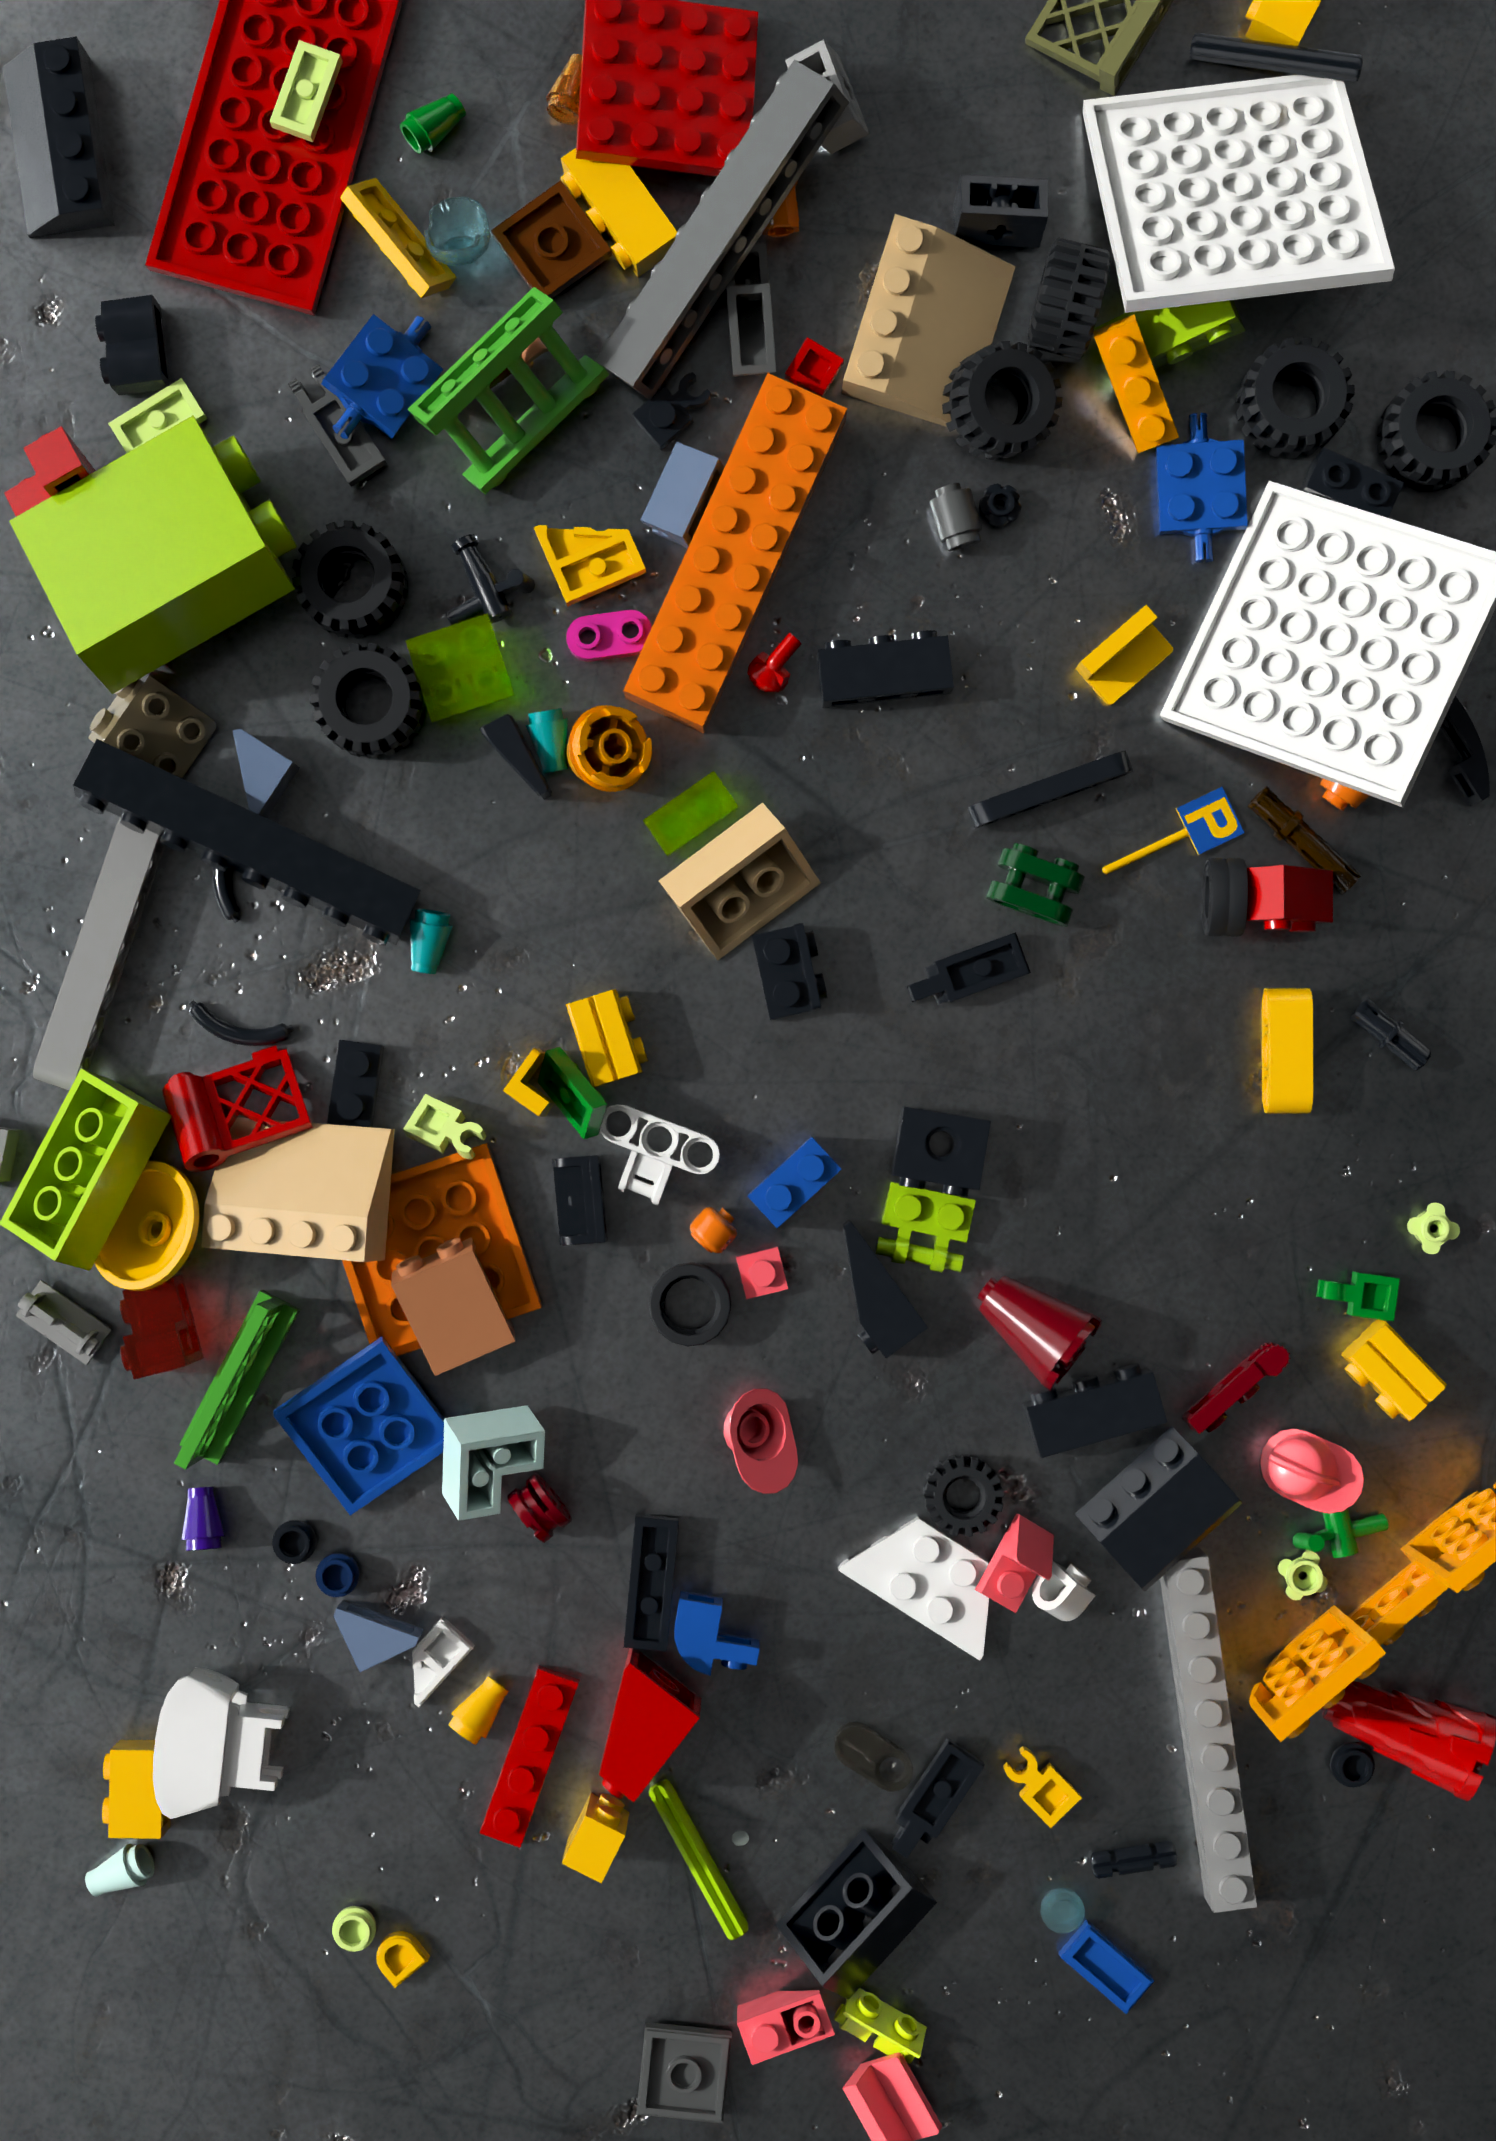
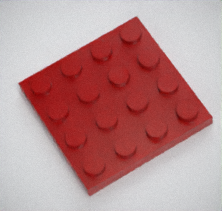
[576,0,758,176]

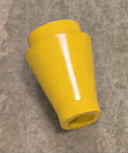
[448,1676,509,1745]

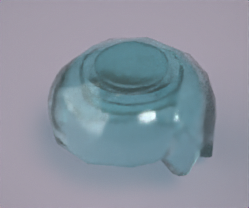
[424,196,491,267]

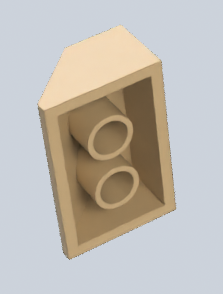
[659,802,821,960]

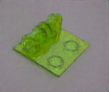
[405,613,515,723]

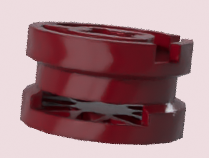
[507,1473,572,1543]

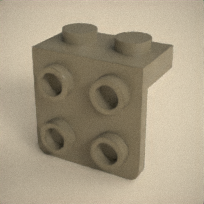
[88,674,216,778]

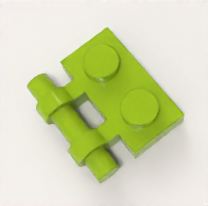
[875,1182,976,1273]

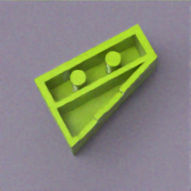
[1094,300,1246,368]

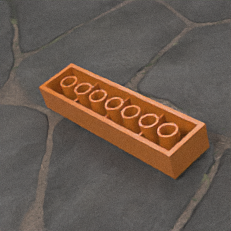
[623,373,847,734]

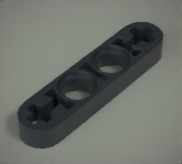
[968,750,1133,829]

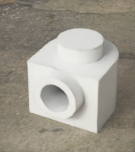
[1032,1561,1096,1621]

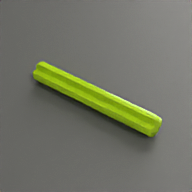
[649,1779,748,1940]

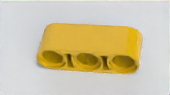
[1262,988,1313,1114]

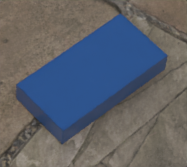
[1058,1920,1154,2014]

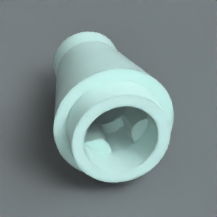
[85,1844,155,1897]

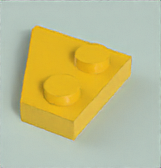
[533,525,647,607]

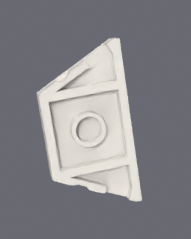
[838,1517,989,1661]

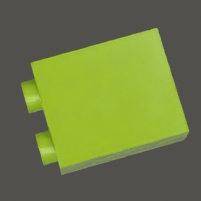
[9,415,297,694]

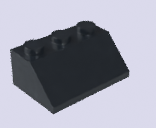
[1075,1426,1242,1592]
[776,1828,937,2000]

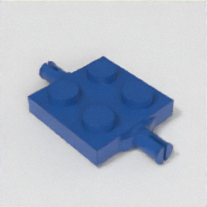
[321,314,443,439]
[1156,413,1248,563]

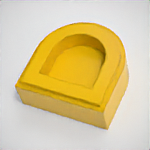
[376,1931,430,1988]

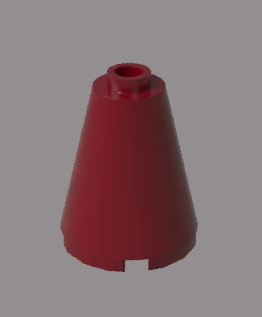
[977,1275,1102,1391]

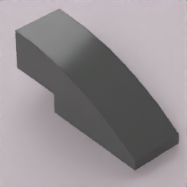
[726,242,776,377]

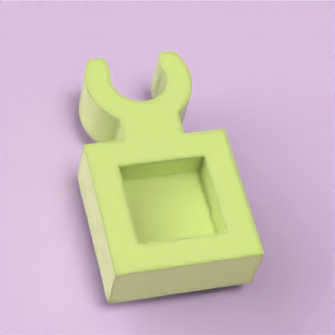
[403,1094,487,1159]

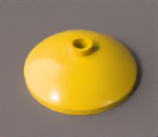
[95,1161,199,1291]

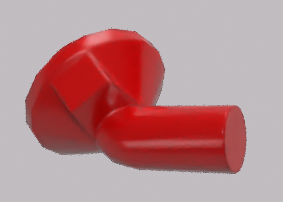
[747,633,802,692]

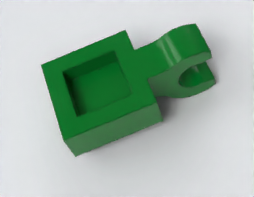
[1316,1271,1400,1322]

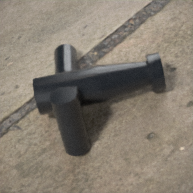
[446,534,535,628]

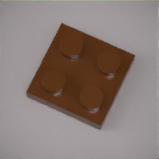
[491,180,612,298]

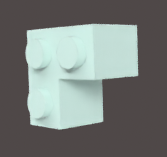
[442,1405,545,1521]

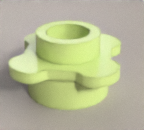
[1407,1202,1460,1254]
[1278,1551,1328,1600]

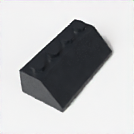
[3,36,115,238]

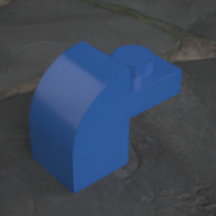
[674,1591,760,1676]

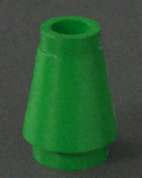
[400,93,466,154]

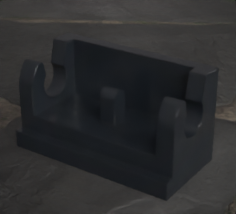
[552,1154,608,1246]

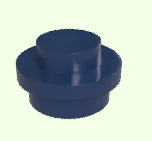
[315,1553,360,1597]

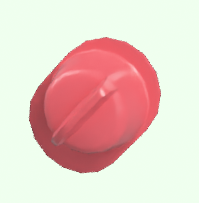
[723,1388,798,1494]
[1260,1429,1364,1514]

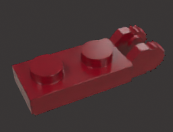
[1182,1342,1291,1434]

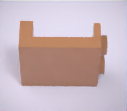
[391,1238,515,1376]

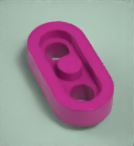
[566,610,652,662]

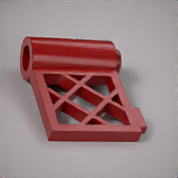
[162,1045,313,1172]

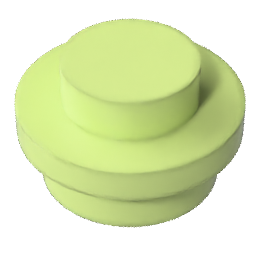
[332,1906,377,1952]

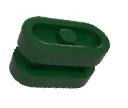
[986,843,1085,927]

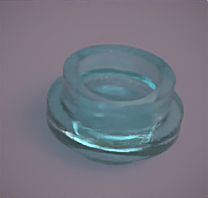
[1040,1888,1085,1933]

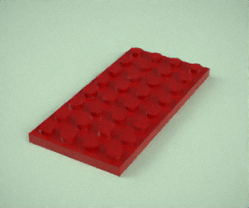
[145,0,403,316]

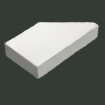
[412,1616,475,1707]

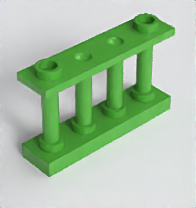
[408,287,609,495]

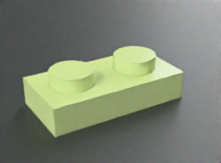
[269,40,343,142]
[108,378,208,453]

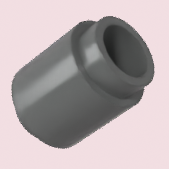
[929,483,982,551]

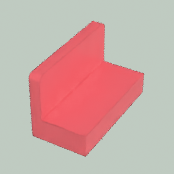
[842,2052,942,2141]

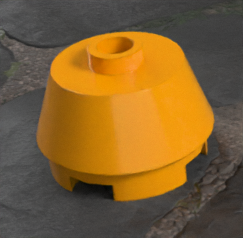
[567,705,652,792]

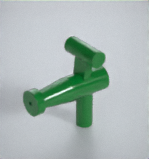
[1292,1508,1388,1558]

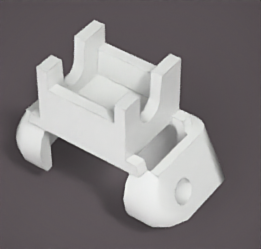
[153,1667,291,1819]

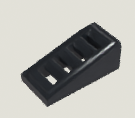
[479,714,552,800]

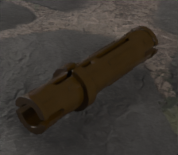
[1247,786,1362,895]

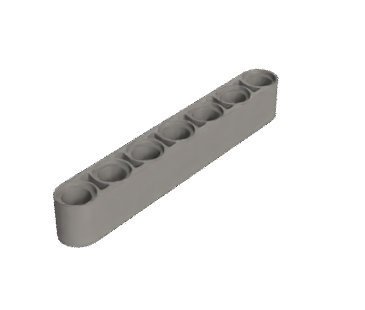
[33,817,166,1091]

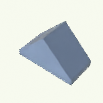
[232,729,300,818]
[333,1600,424,1672]

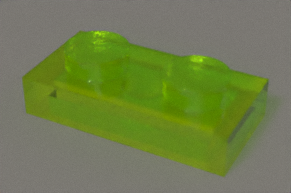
[643,771,739,857]

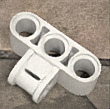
[600,1104,720,1206]

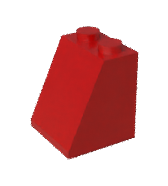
[599,1648,702,1803]

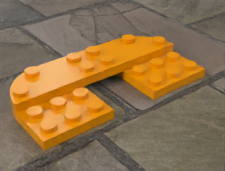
[1249,1482,1496,1742]

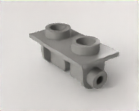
[16,1280,112,1365]

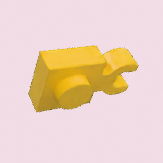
[1003,1746,1082,1828]

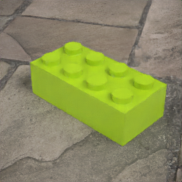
[0,1068,172,1271]

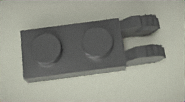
[288,364,387,487]

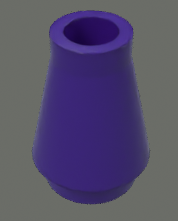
[181,1487,225,1551]

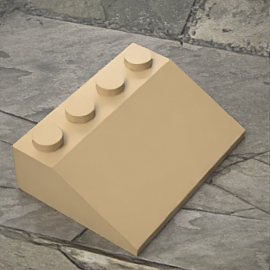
[841,214,1016,430]
[201,1117,395,1262]

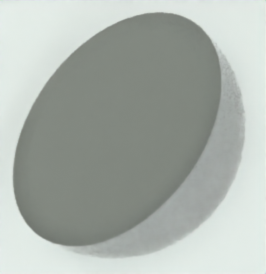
[732,1830,749,1847]

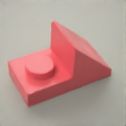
[975,1513,1054,1613]

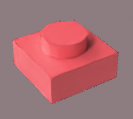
[736,1246,788,1300]

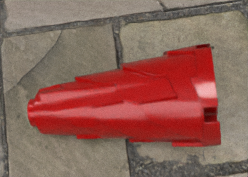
[1321,1681,1496,1801]

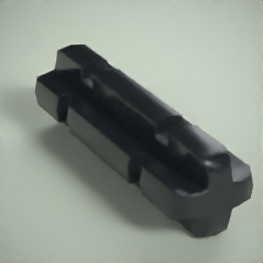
[1091,1841,1177,1879]

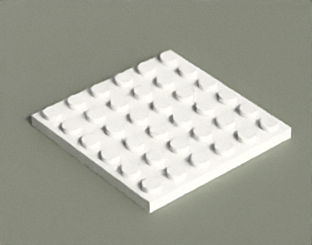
[1083,74,1395,313]
[1160,481,1496,807]

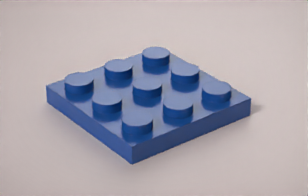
[273,1336,444,1516]

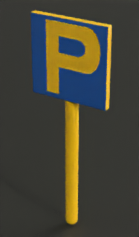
[1102,787,1244,874]

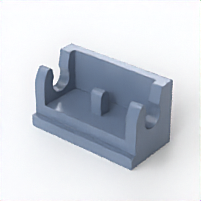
[640,441,724,548]

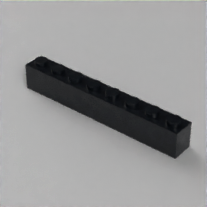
[73,739,421,946]

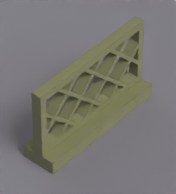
[1025,0,1174,96]

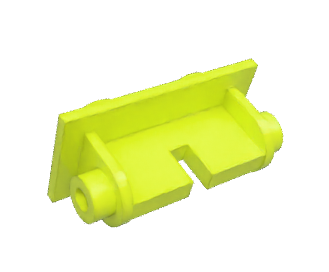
[834,1988,927,2064]

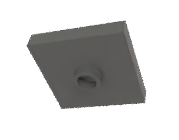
[636,2022,732,2123]

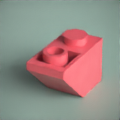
[737,1990,835,2065]

